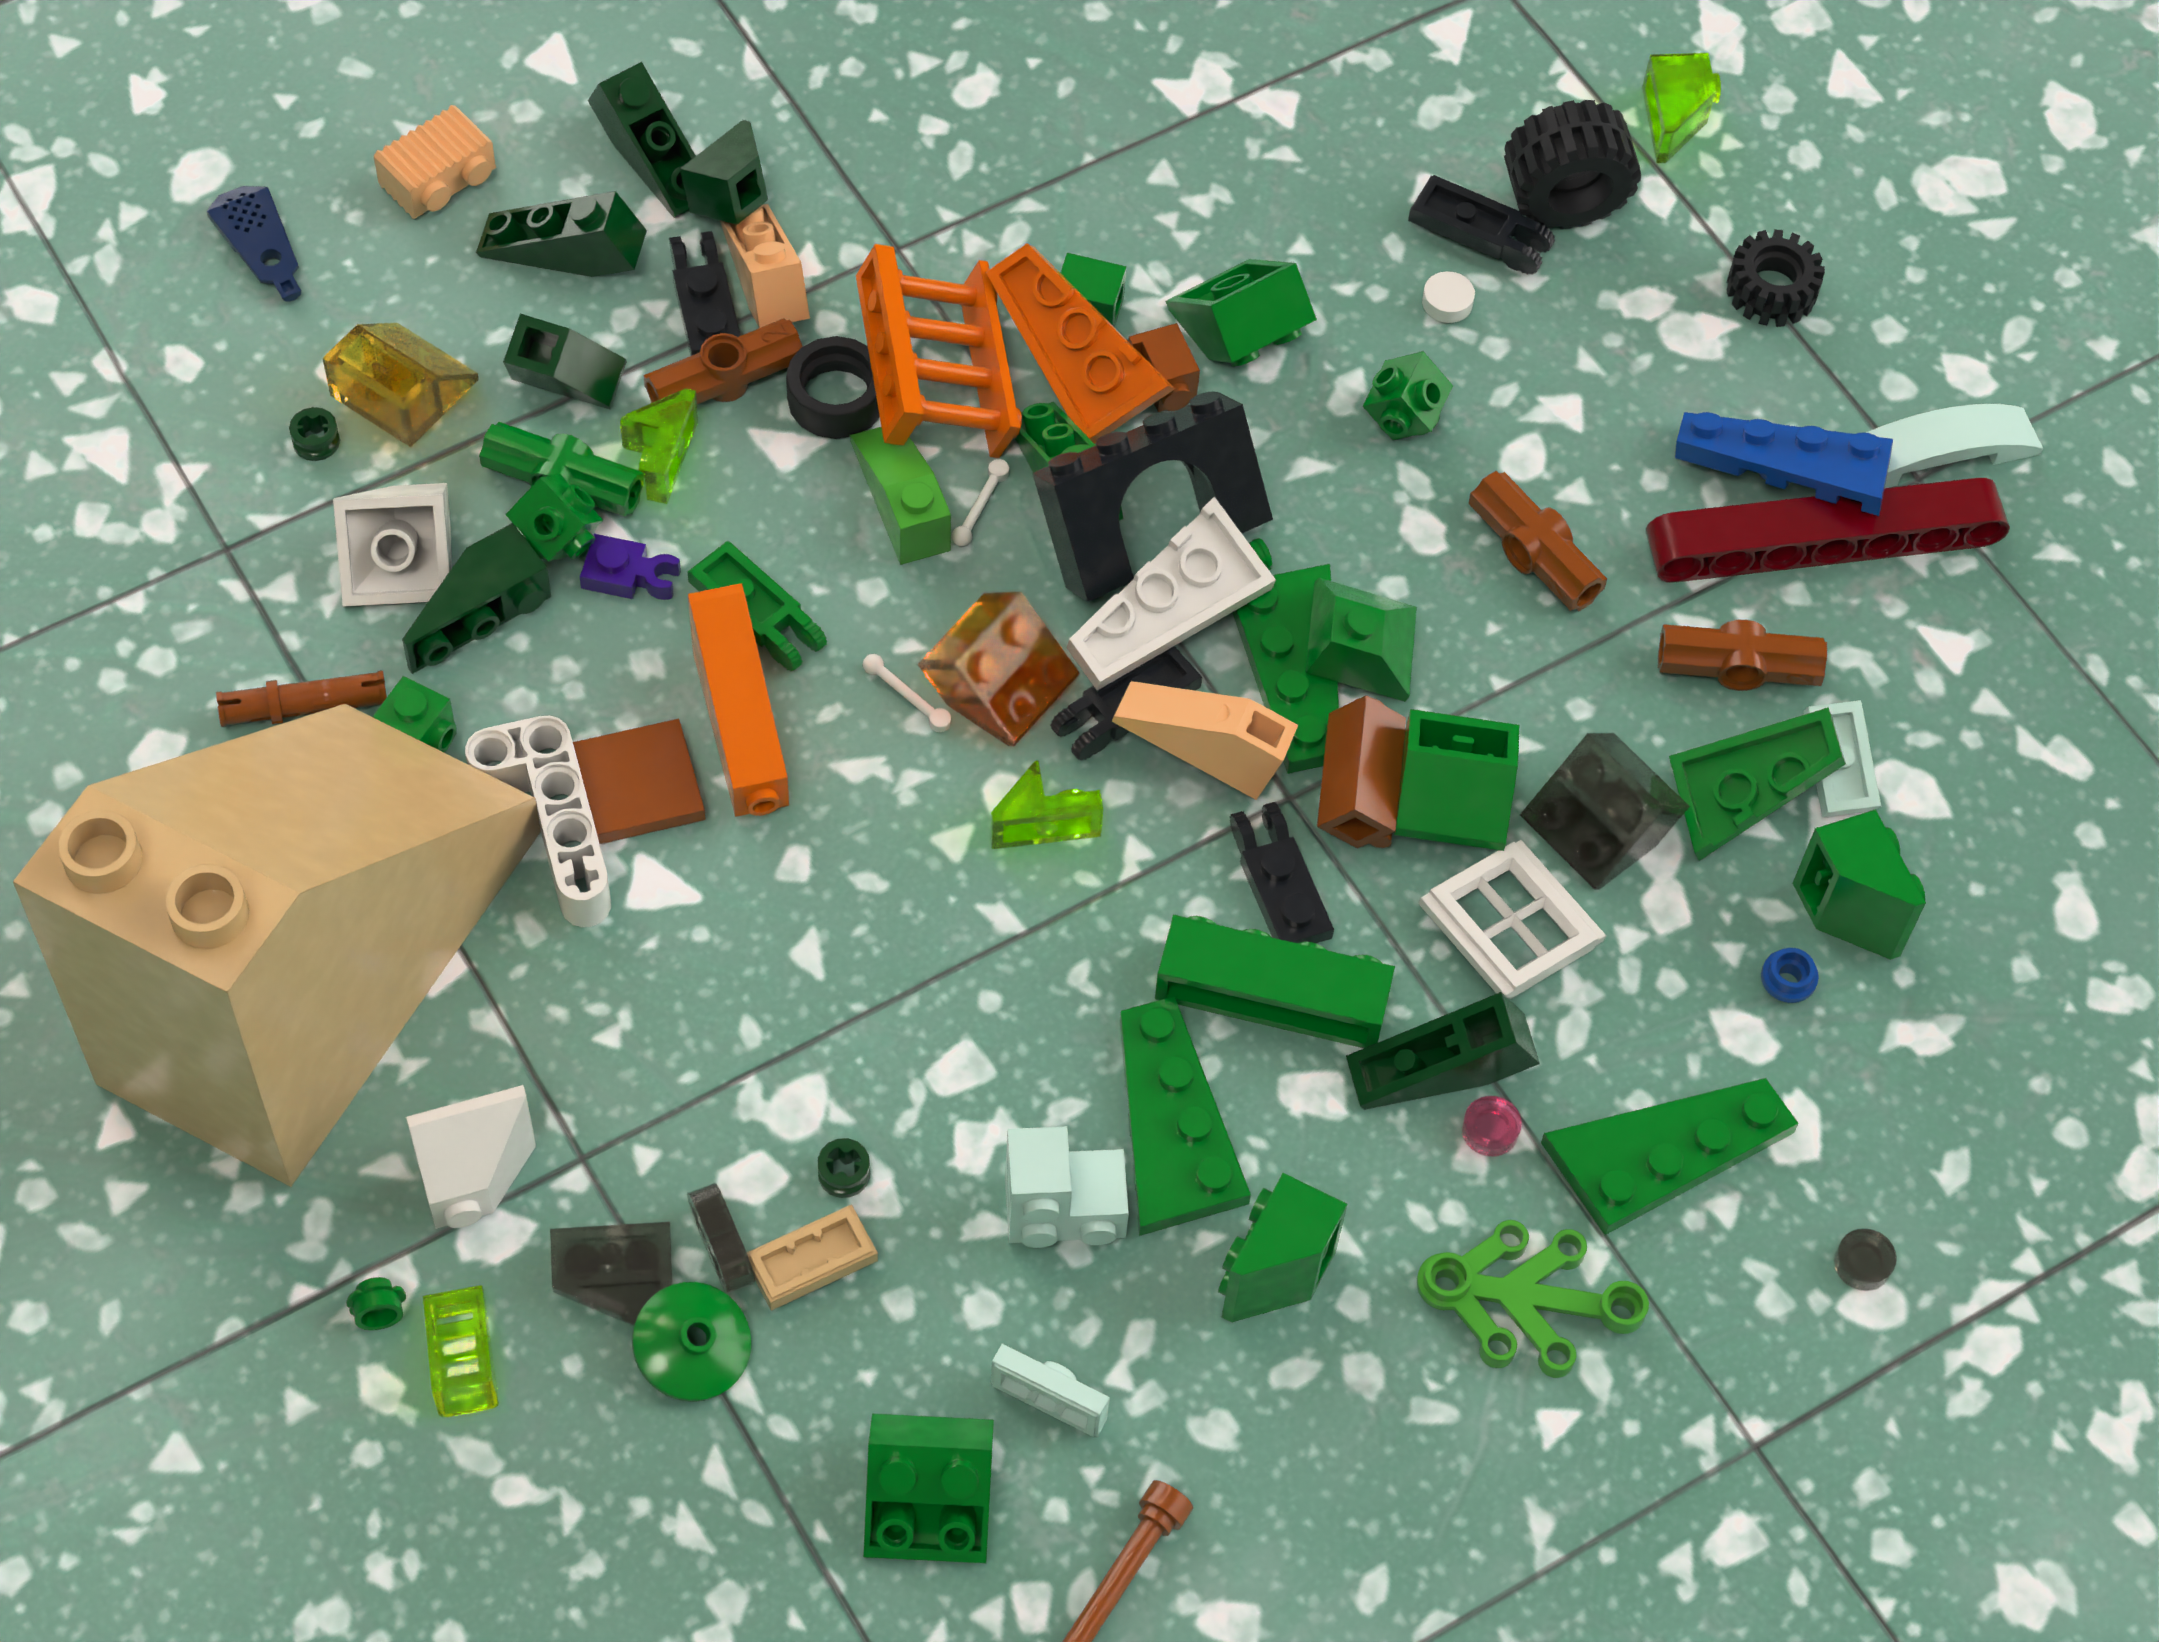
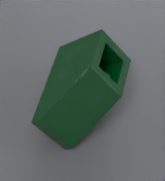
[680,120,768,225]
[503,313,627,410]

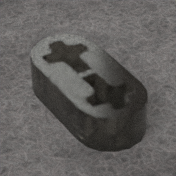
[687,1183,755,1293]

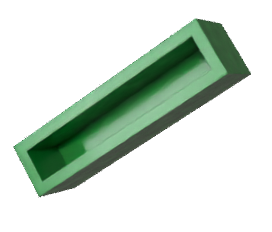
[1155,915,1395,1048]

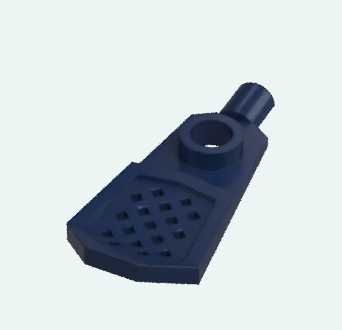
[207,186,301,302]

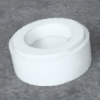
[1422,271,1475,323]

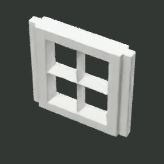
[1418,840,1606,999]

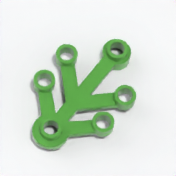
[1417,1220,1649,1378]

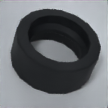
[786,336,880,439]

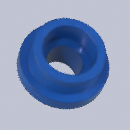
[1761,948,1819,1003]

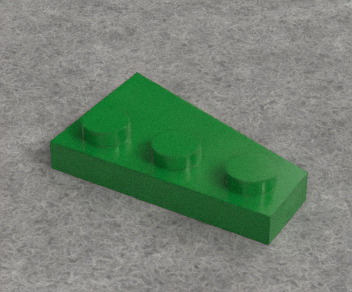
[1669,707,1846,861]

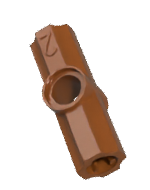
[643,318,803,418]
[1468,471,1607,612]
[1658,620,1827,691]

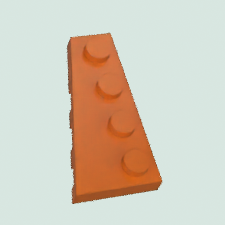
[986,243,1175,444]

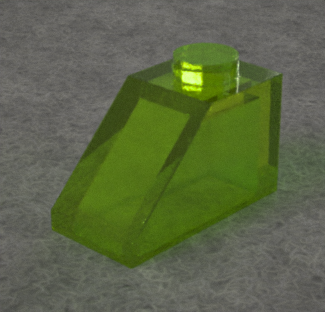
[1642,53,1721,163]

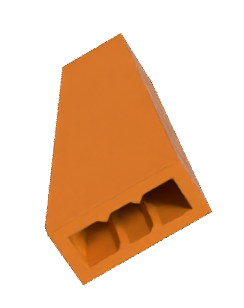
[688,583,789,817]

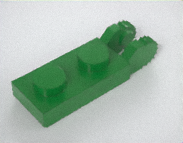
[687,541,828,671]

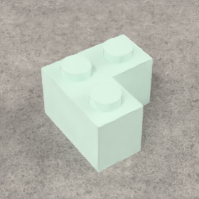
[1005,1126,1129,1248]

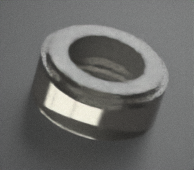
[1834,1228,1897,1291]

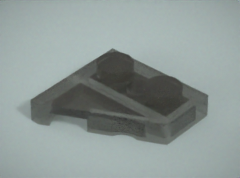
[550,1222,673,1326]

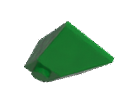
[1306,578,1417,702]

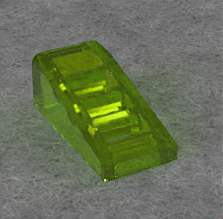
[423,1285,499,1417]

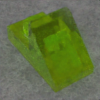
[620,388,698,504]
[990,760,1103,849]

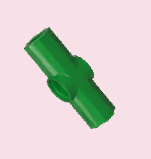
[479,422,644,517]

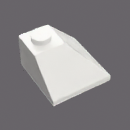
[333,483,452,607]
[406,1085,536,1229]

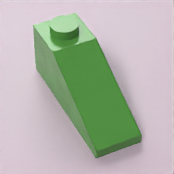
[850,427,951,565]

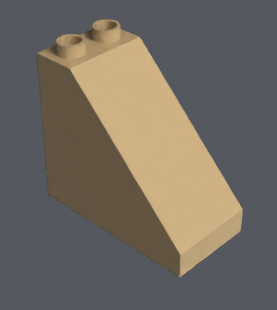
[13,704,541,1187]

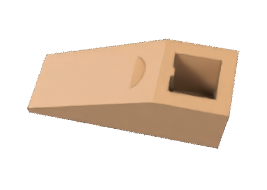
[720,204,810,328]
[1112,681,1298,800]

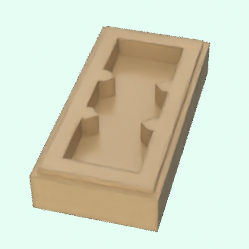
[745,1204,878,1311]

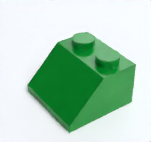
[1165,259,1317,367]

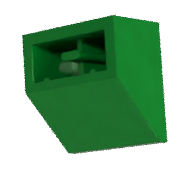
[1394,709,1520,851]
[1792,809,1926,960]
[1218,1173,1347,1322]
[863,1414,994,1563]

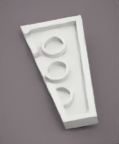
[1067,497,1276,691]

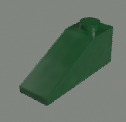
[1346,992,1540,1110]

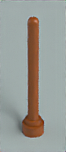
[1062,1480,1193,1642]

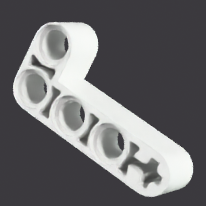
[465,715,611,927]

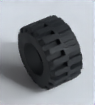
[1504,100,1641,229]

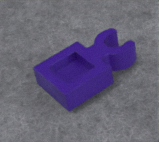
[580,533,681,600]

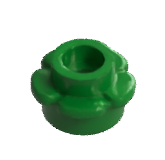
[346,1277,406,1330]

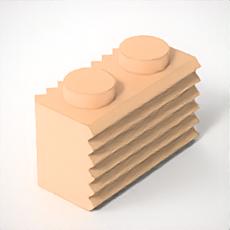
[374,105,496,219]

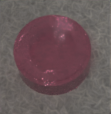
[1462,1096,1522,1157]

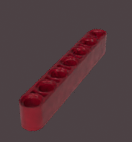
[1645,478,2010,582]

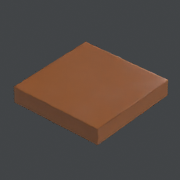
[573,718,706,844]

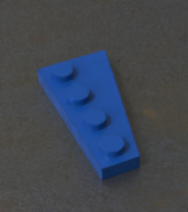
[1675,412,1893,516]

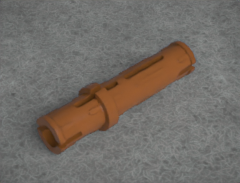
[216,670,387,727]

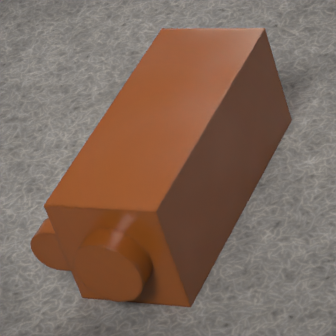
[1317,695,1406,849]

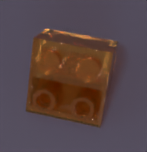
[917,592,1080,746]

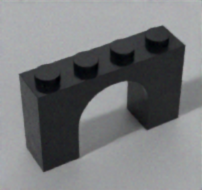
[1032,391,1273,602]

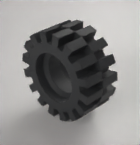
[1726,229,1825,327]

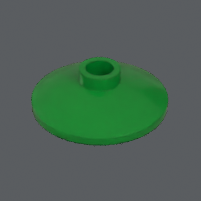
[632,1282,751,1402]

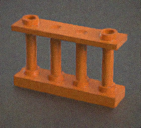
[856,244,1022,458]

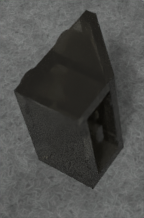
[1520,733,1690,890]

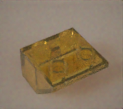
[322,323,479,447]

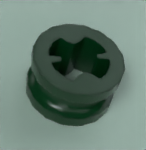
[289,407,340,461]
[818,1138,870,1198]

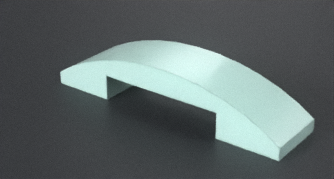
[1866,404,2043,488]

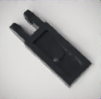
[1408,175,1555,275]
[669,231,741,356]
[1050,646,1202,761]
[1230,802,1334,943]

